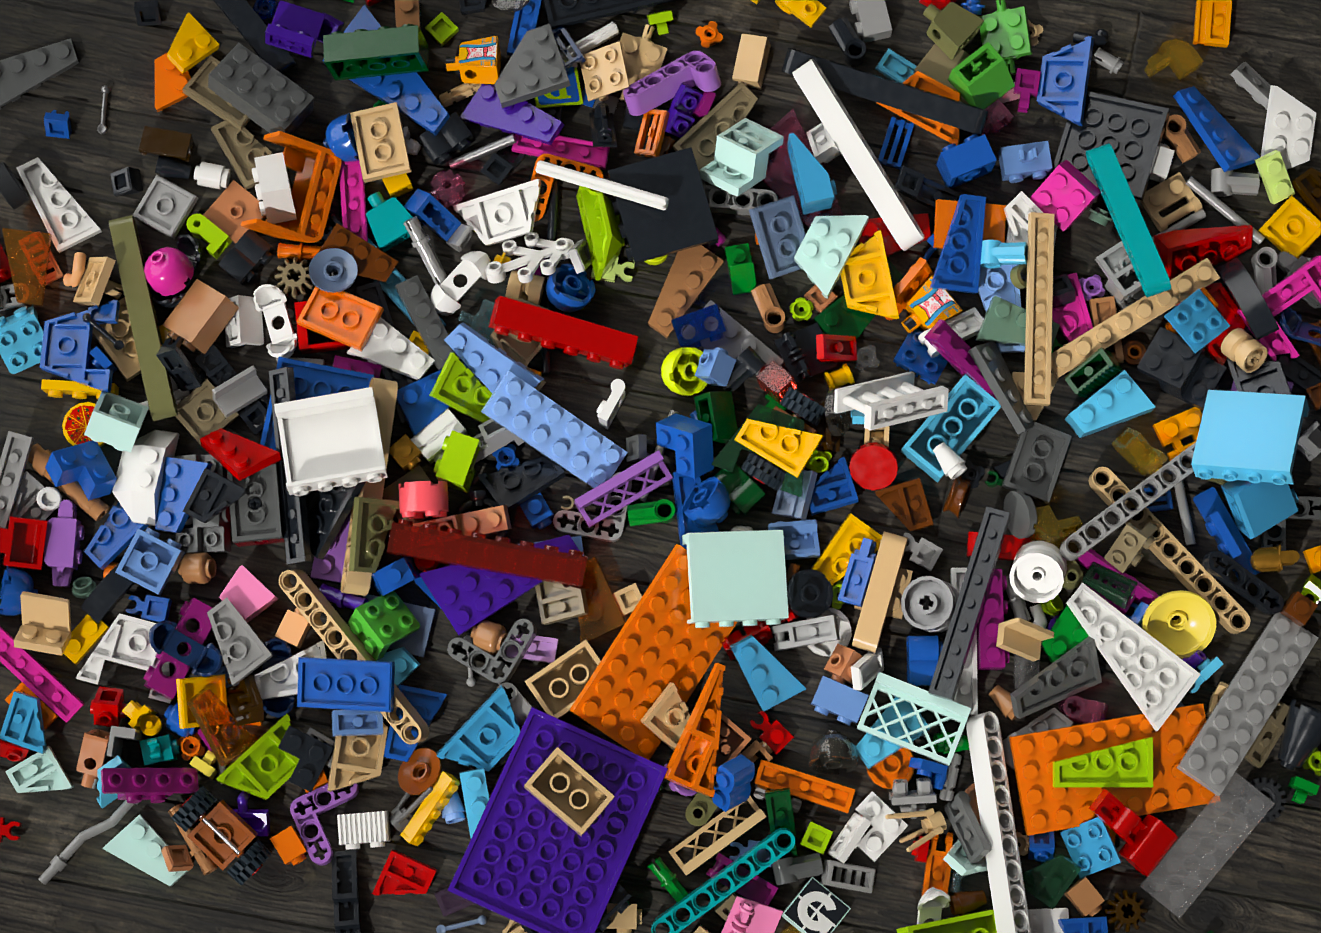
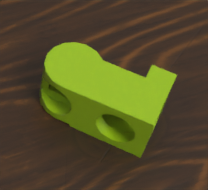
[186,214,232,259]

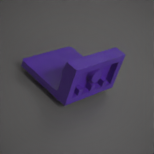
[265,1,325,58]

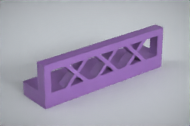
[574,450,673,528]

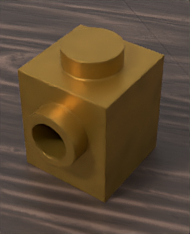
[389,434,424,472]

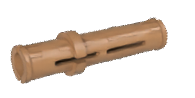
[168,803,218,876]

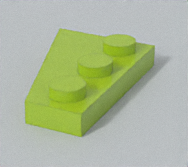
[429,352,492,423]

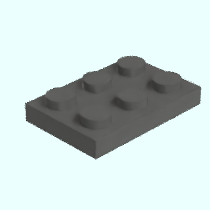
[1002,421,1072,504]

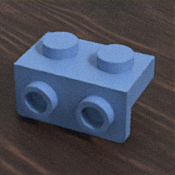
[768,519,820,560]

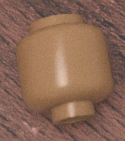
[178,552,216,584]
[471,620,508,655]

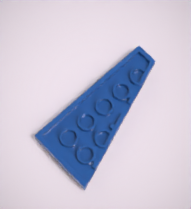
[322,5,450,135]

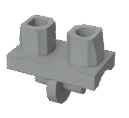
[889,778,937,819]

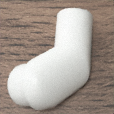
[1029,604,1047,629]

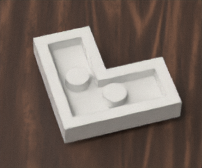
[855,791,908,862]

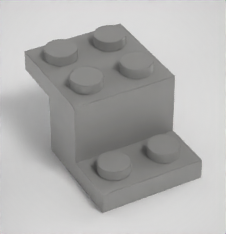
[1095,241,1146,310]

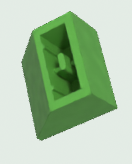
[948,42,1015,110]

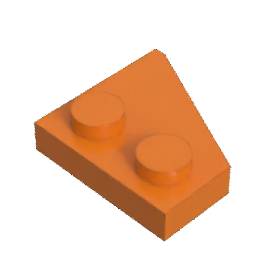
[155,53,191,112]

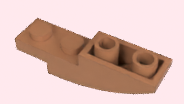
[411,505,512,548]

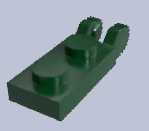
[765,788,798,858]

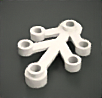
[485,232,574,283]

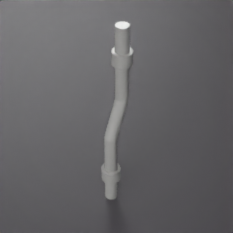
[38,800,139,885]

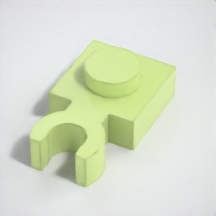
[591,257,635,282]

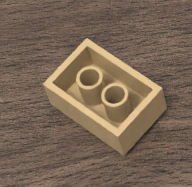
[525,640,601,720]
[524,747,615,837]

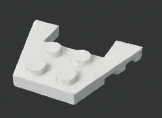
[76,613,171,704]

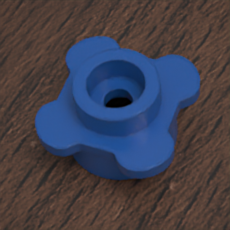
[960,0,985,15]
[492,444,519,470]

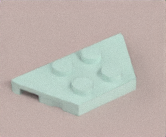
[794,215,869,299]

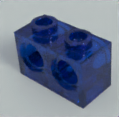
[671,303,728,348]

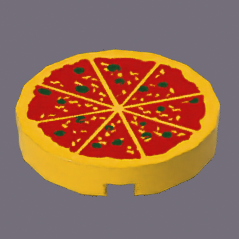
[62,402,105,447]

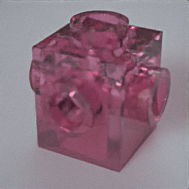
[430,169,466,208]

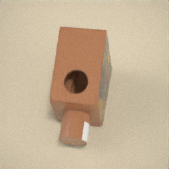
[76,728,113,789]

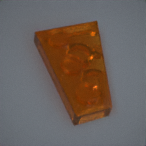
[187,689,259,766]

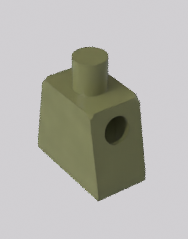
[923,2,984,60]

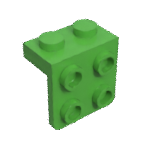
[347,591,420,661]

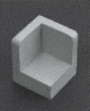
[1297,421,1321,461]

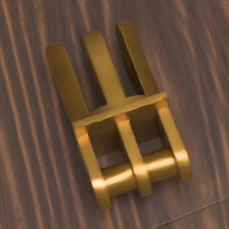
[1250,545,1300,572]

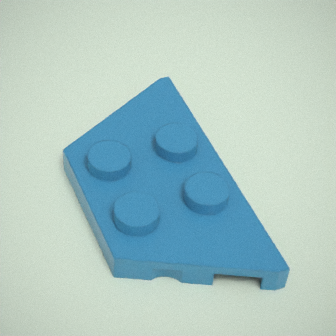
[436,685,521,772]

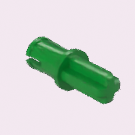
[647,856,688,902]

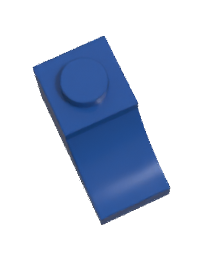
[403,189,461,241]

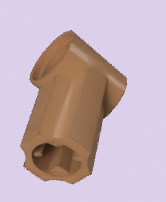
[1162,114,1201,164]
[751,283,785,334]

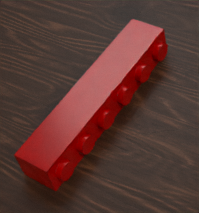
[489,296,638,369]

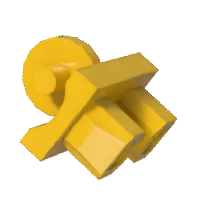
[122,700,162,736]

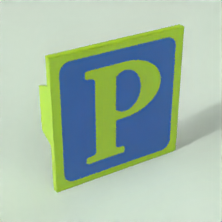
[535,61,583,109]

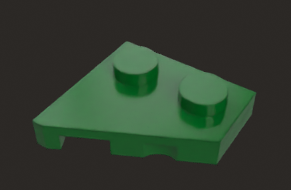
[1041,605,1089,663]

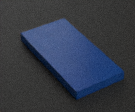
[297,657,395,712]

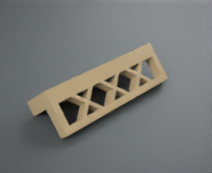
[669,796,766,876]

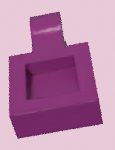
[1013,68,1041,113]

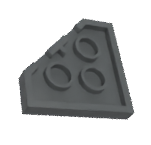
[495,24,571,108]

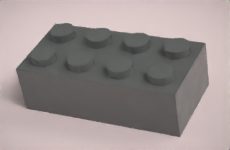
[208,43,315,135]

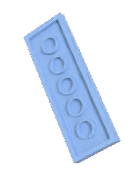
[481,371,628,488]

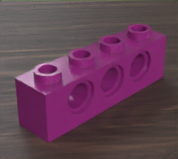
[143,598,212,700]

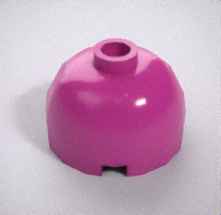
[144,247,194,296]

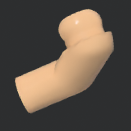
[63,252,86,288]

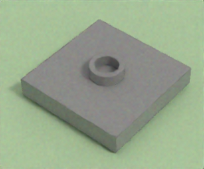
[133,175,198,239]

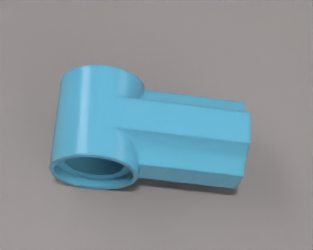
[980,240,1028,269]

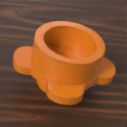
[695,21,723,48]
[178,733,206,760]

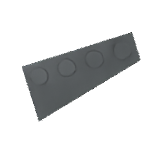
[0,39,79,110]

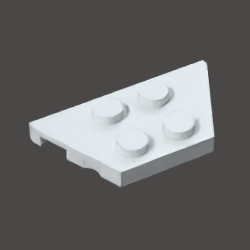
[1258,85,1316,178]
[453,179,541,246]

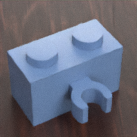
[998,141,1053,183]

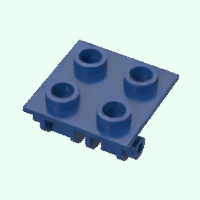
[893,328,948,385]

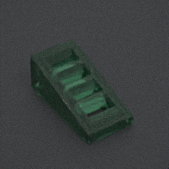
[1082,562,1138,609]

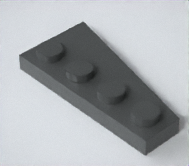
[968,341,1035,435]
[1010,636,1102,719]

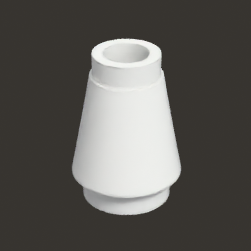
[933,442,967,480]

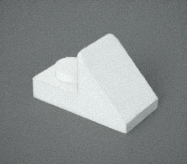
[806,123,841,164]

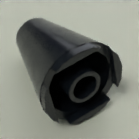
[1278,699,1321,770]

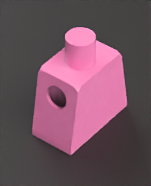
[219,565,278,622]

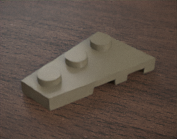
[211,120,288,190]

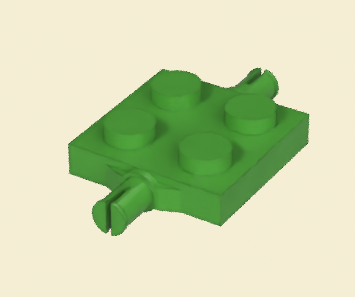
[979,0,1033,76]

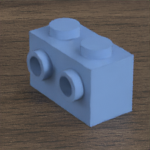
[811,676,869,726]

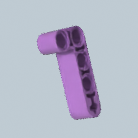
[623,51,721,116]

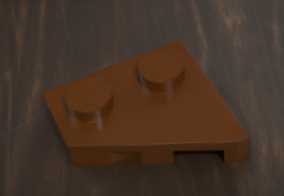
[875,478,934,532]

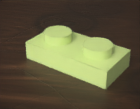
[1255,150,1295,204]

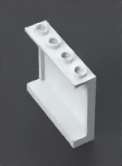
[274,387,388,496]

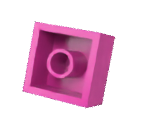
[1029,159,1101,231]

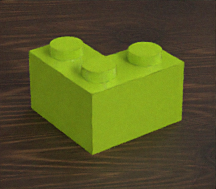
[434,431,482,493]

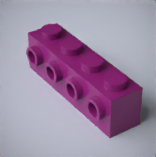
[977,569,1009,670]

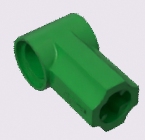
[627,499,676,527]

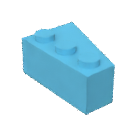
[1065,370,1155,438]

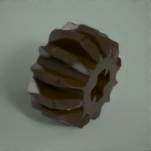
[1104,890,1148,932]

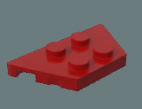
[1176,283,1246,365]

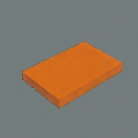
[933,199,1006,249]
[296,286,384,352]

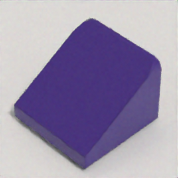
[317,13,344,43]

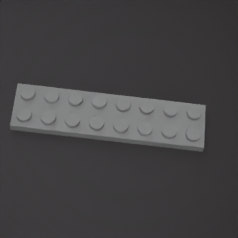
[1177,612,1318,796]

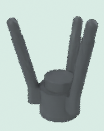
[388,786,433,833]

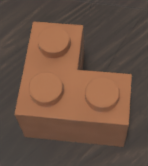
[715,713,751,775]

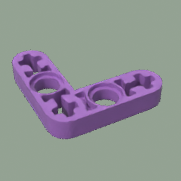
[290,783,359,866]

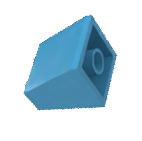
[1221,480,1299,539]

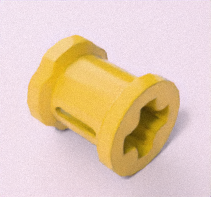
[824,363,855,393]

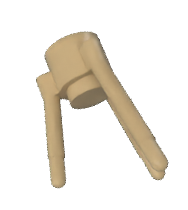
[885,808,947,852]

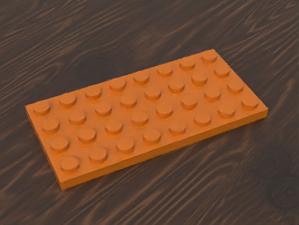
[570,544,737,760]
[1009,703,1221,836]

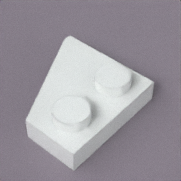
[1004,191,1055,244]

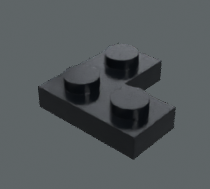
[278,725,334,792]

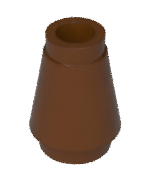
[949,890,987,916]

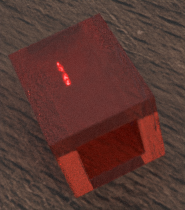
[756,360,797,403]

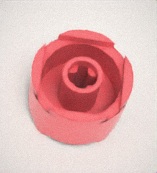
[398,481,449,519]

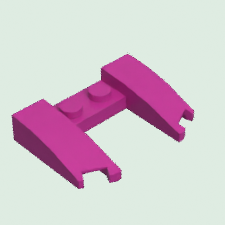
[1237,256,1321,361]

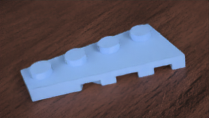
[978,265,1025,353]

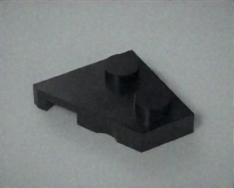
[183,468,248,523]

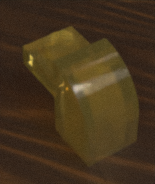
[1144,39,1203,81]
[1111,427,1168,476]
[1029,505,1083,549]

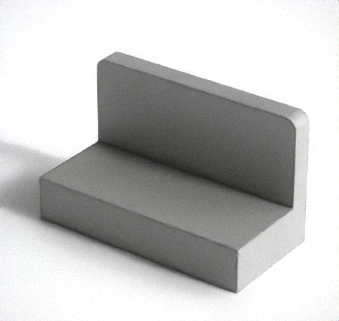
[212,365,267,418]
[107,726,144,758]

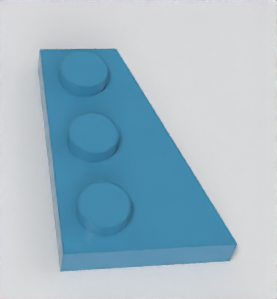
[730,635,806,712]

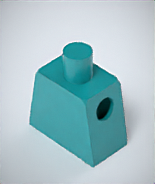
[366,192,413,252]

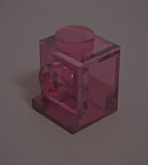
[981,99,1014,137]

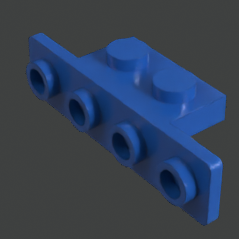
[1193,487,1260,579]

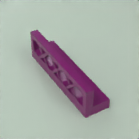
[924,319,998,401]

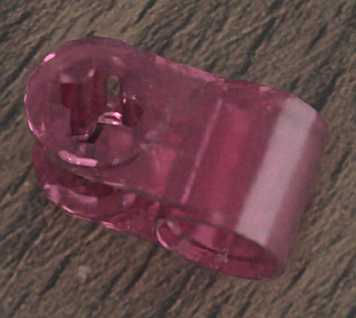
[1058,696,1109,724]

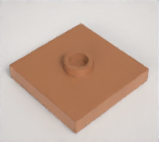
[203,180,266,244]

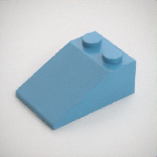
[787,133,837,215]

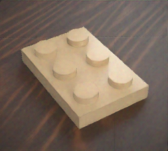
[350,102,412,183]

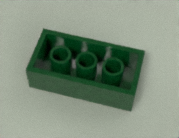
[323,24,429,80]

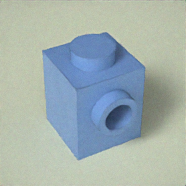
[694,347,736,386]

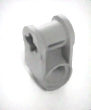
[496,682,532,727]

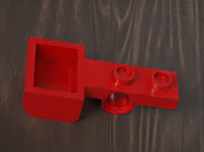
[0,516,48,570]
[1089,789,1178,877]

